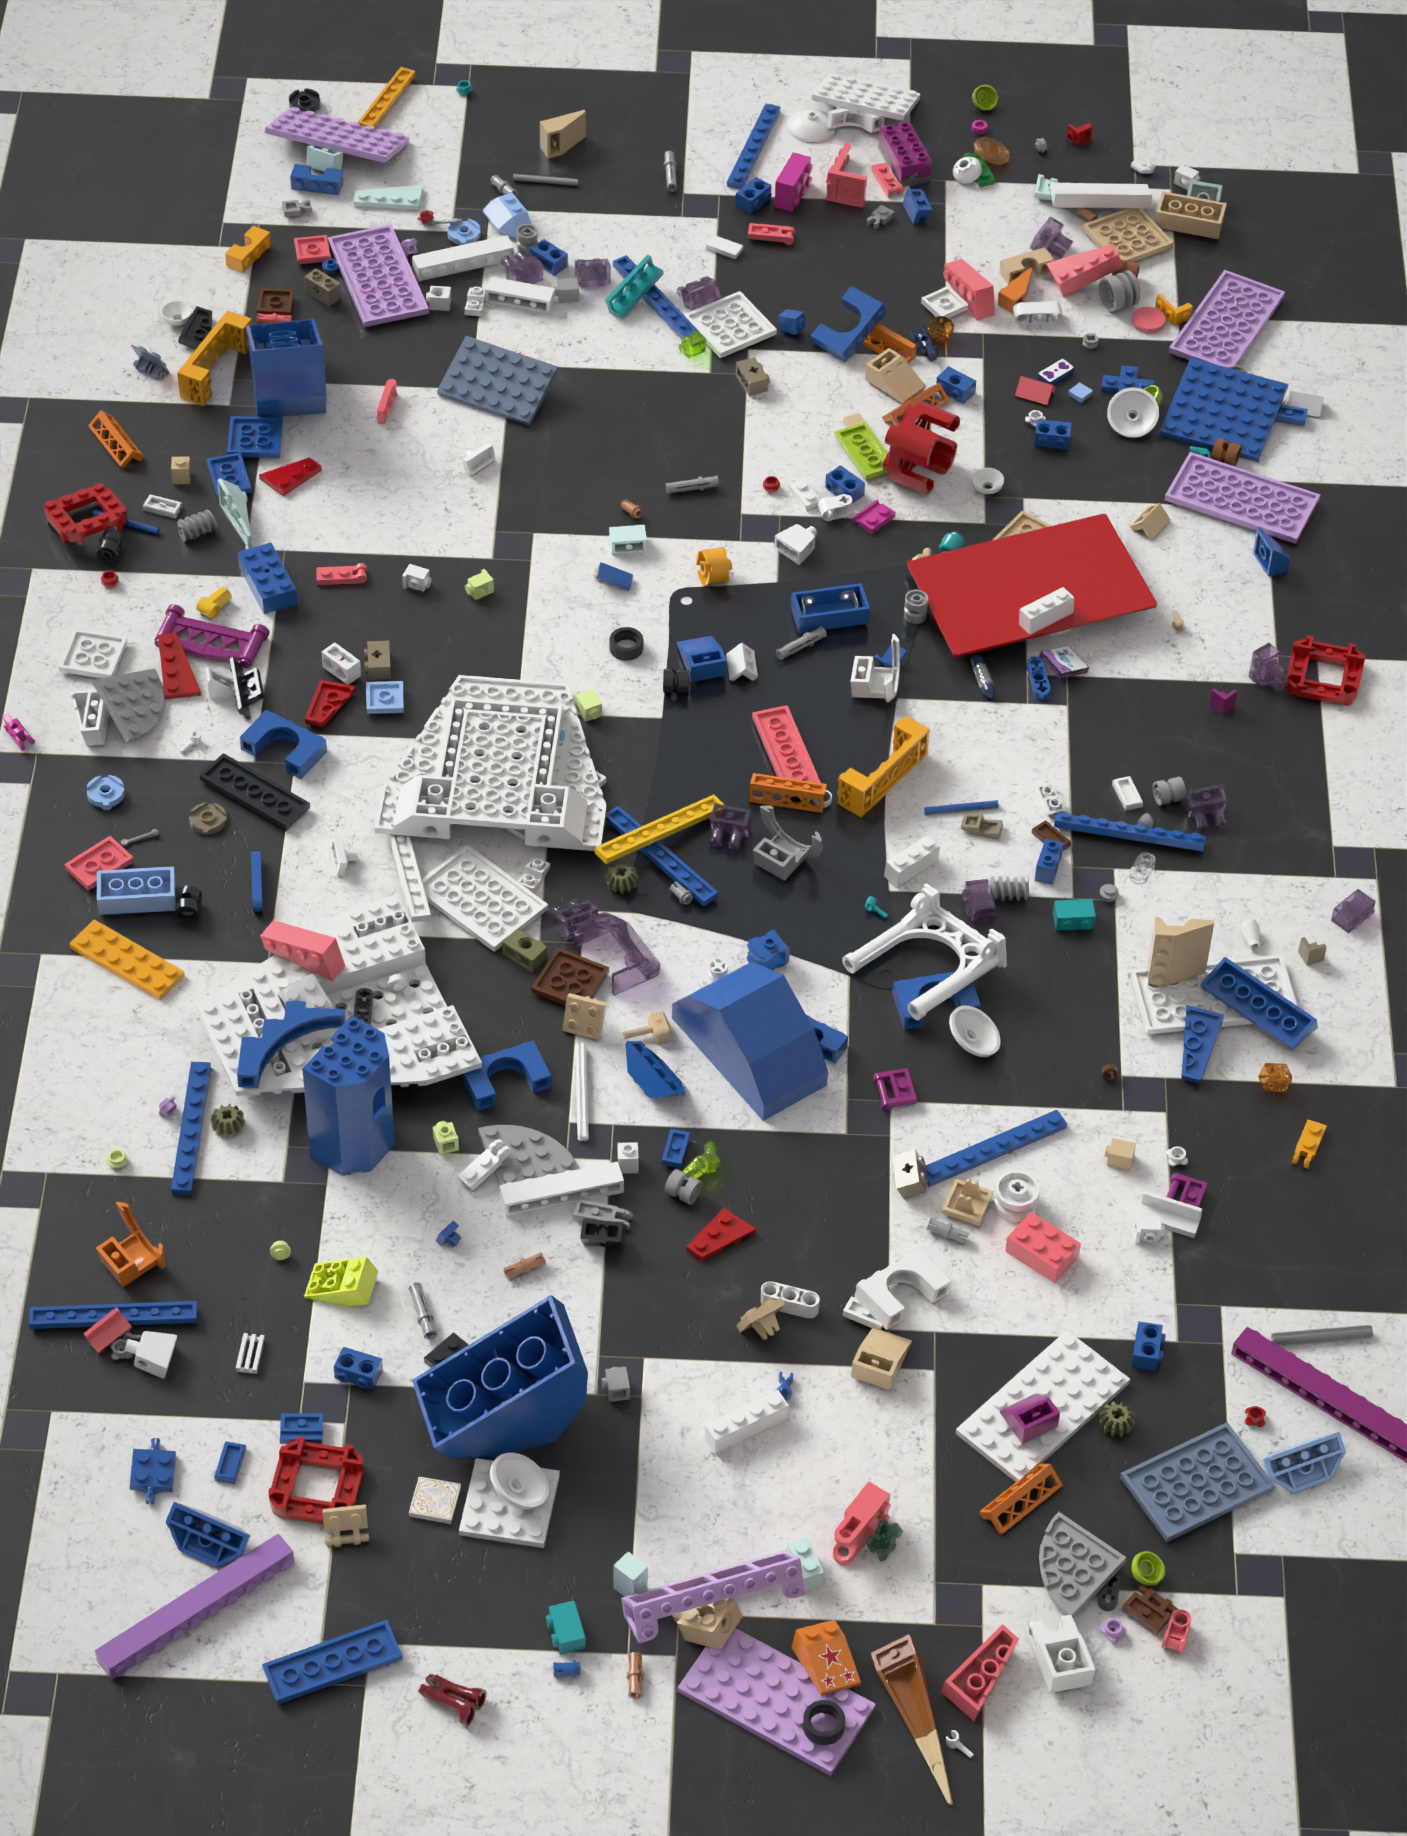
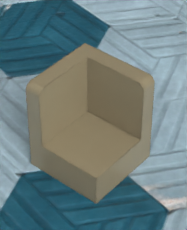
[1298,937,1327,966]

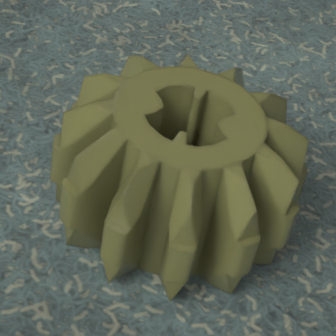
[606,862,638,894]
[211,1103,245,1138]
[1099,1401,1135,1438]

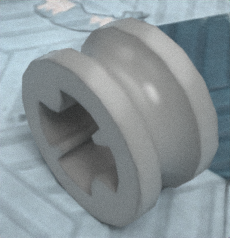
[1083,333,1098,349]

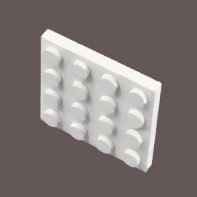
[684,291,777,358]
[459,1458,560,1548]

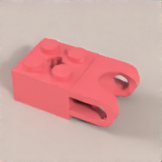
[833,1481,891,1565]

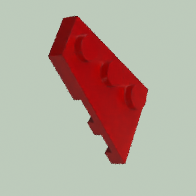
[259,457,322,496]
[686,1208,756,1262]

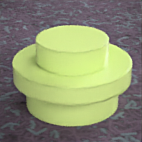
[107,1149,127,1169]
[270,1241,291,1260]

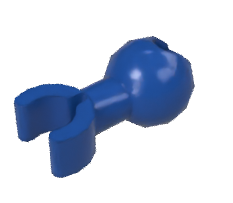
[776,1372,793,1401]

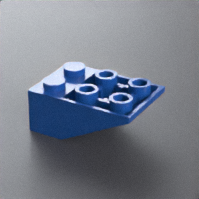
[677,636,727,682]

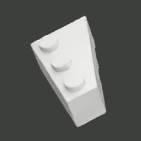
[70,690,110,746]

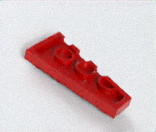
[158,633,202,699]

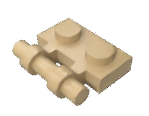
[322,1505,369,1547]

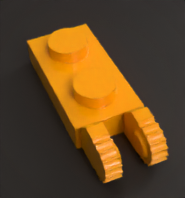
[1292,1119,1327,1168]

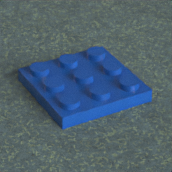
[227,416,283,458]

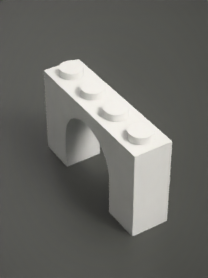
[854,1249,951,1330]

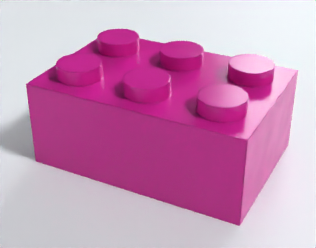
[774,152,813,212]

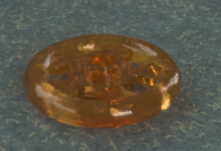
[974,137,1010,165]

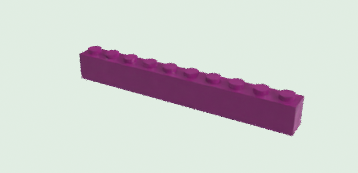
[1231,1327,1407,1463]

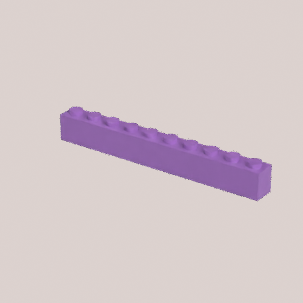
[95,1533,295,1680]

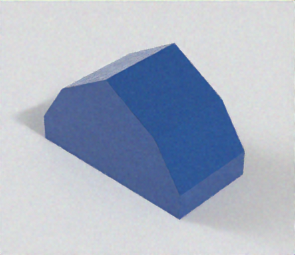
[246,319,326,417]
[672,962,828,1121]
[412,1295,588,1458]

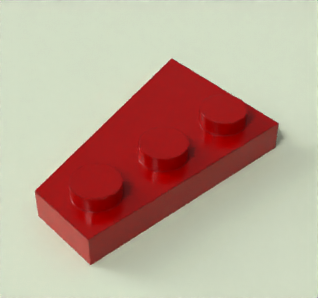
[305,680,356,727]

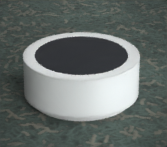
[813,790,832,808]

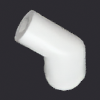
[1130,161,1155,174]

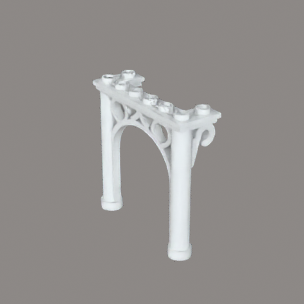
[842,883,1007,1020]

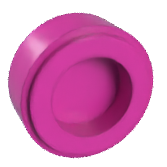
[972,120,988,135]

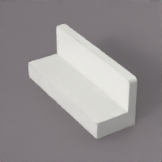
[1137,1191,1203,1238]

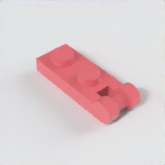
[871,162,903,197]
[748,223,795,245]
[377,379,397,424]
[316,563,367,585]

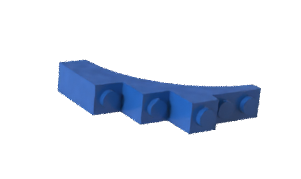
[237,1001,346,1088]

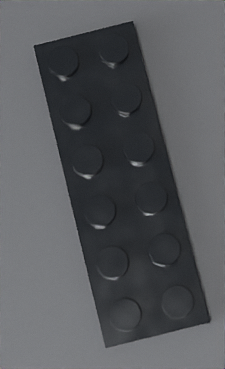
[199,753,310,830]

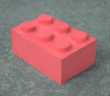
[1005,1212,1081,1283]

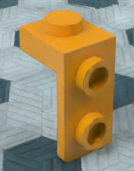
[1155,294,1193,326]

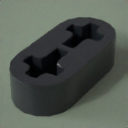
[1098,1573,1121,1611]

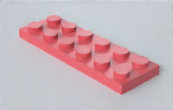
[752,705,821,783]

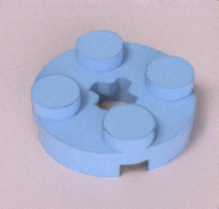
[448,219,481,246]
[87,775,125,810]

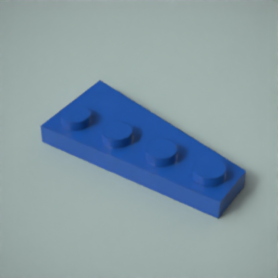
[1181,1005,1224,1084]

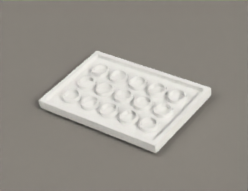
[812,73,920,121]
[421,845,548,952]

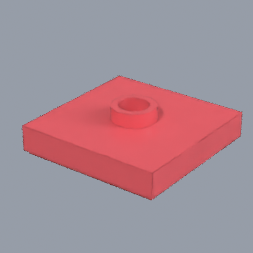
[294,235,331,264]

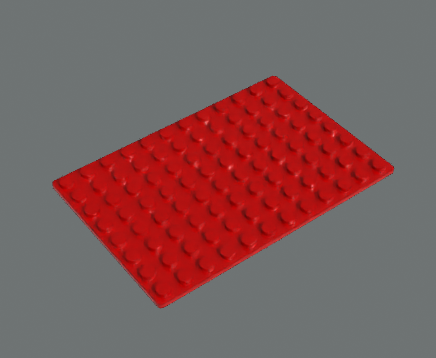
[907,514,1157,657]

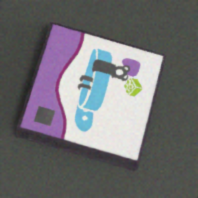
[1039,645,1089,679]

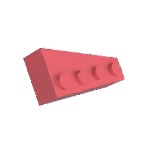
[1046,244,1123,297]
[943,259,995,321]
[260,920,346,982]
[941,1624,1019,1721]

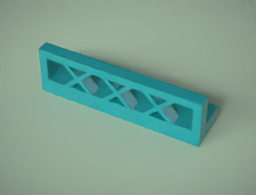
[605,255,664,319]

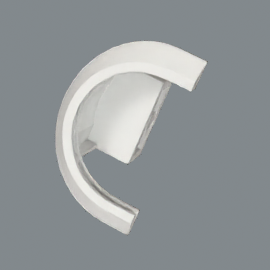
[851,634,900,702]

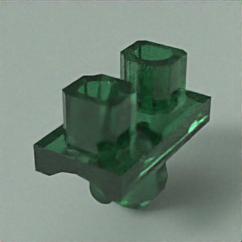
[866,1519,903,1562]

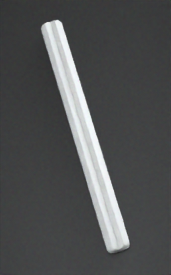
[576,1043,589,1141]

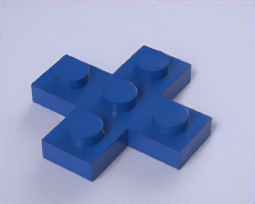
[1101,365,1154,393]

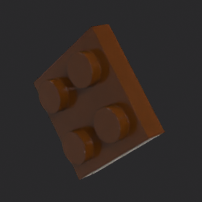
[257,288,294,316]

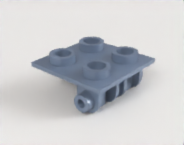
[131,345,170,379]

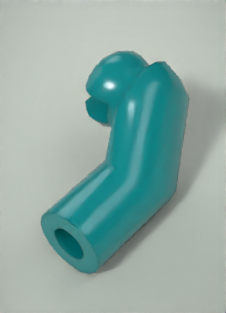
[1189,446,1211,459]

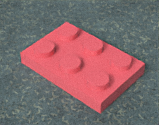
[64,836,134,891]

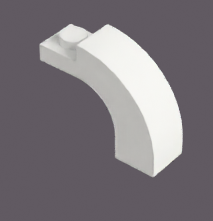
[827,106,885,133]

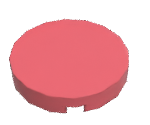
[1132,306,1166,333]

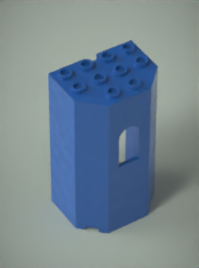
[302,1015,395,1176]

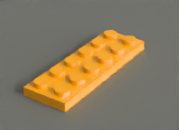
[69,920,185,1000]

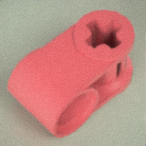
[1161,1609,1191,1655]

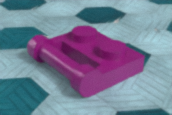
[873,1068,917,1111]
[1166,1173,1208,1207]

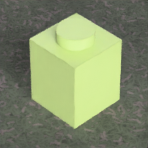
[576,689,602,722]

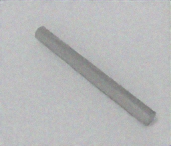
[513,174,578,186]

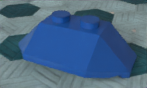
[625,1041,686,1098]
[166,1502,251,1567]

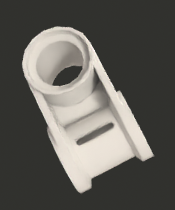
[818,494,852,521]

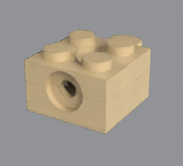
[672,1598,742,1650]

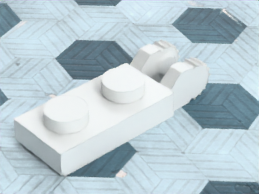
[458,1139,511,1191]

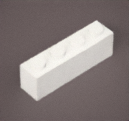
[485,277,555,314]
[704,1390,789,1454]

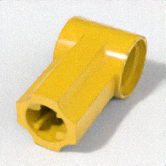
[196,586,232,619]

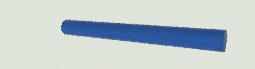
[93,509,160,535]
[924,800,999,815]

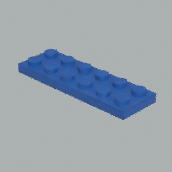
[262,1620,403,1705]

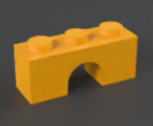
[225,225,271,273]

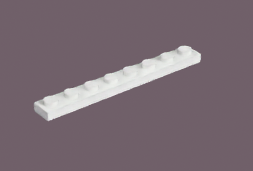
[388,834,431,922]

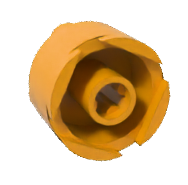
[696,547,732,585]

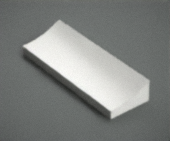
[1050,183,1153,209]

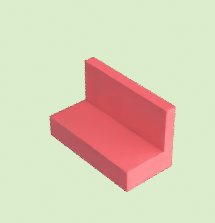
[1015,376,1056,405]
[84,1307,132,1354]

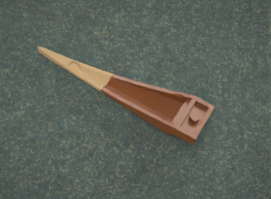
[871,1634,953,1806]

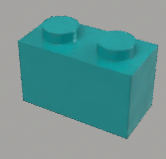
[1053,899,1096,931]
[546,1601,585,1655]

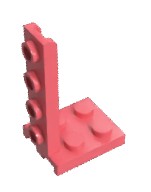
[826,143,867,208]

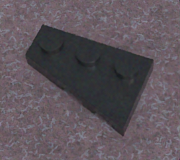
[178,306,212,349]

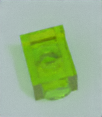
[679,329,706,359]

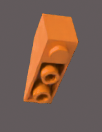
[998,268,1032,313]

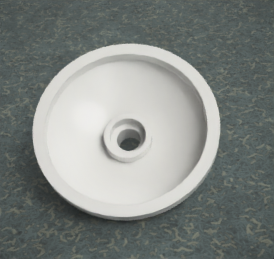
[788,109,836,143]
[1107,388,1159,438]
[949,1006,1001,1057]
[490,1453,549,1509]

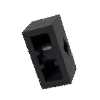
[580,1219,626,1249]

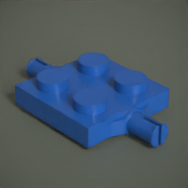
[130,1438,176,1505]

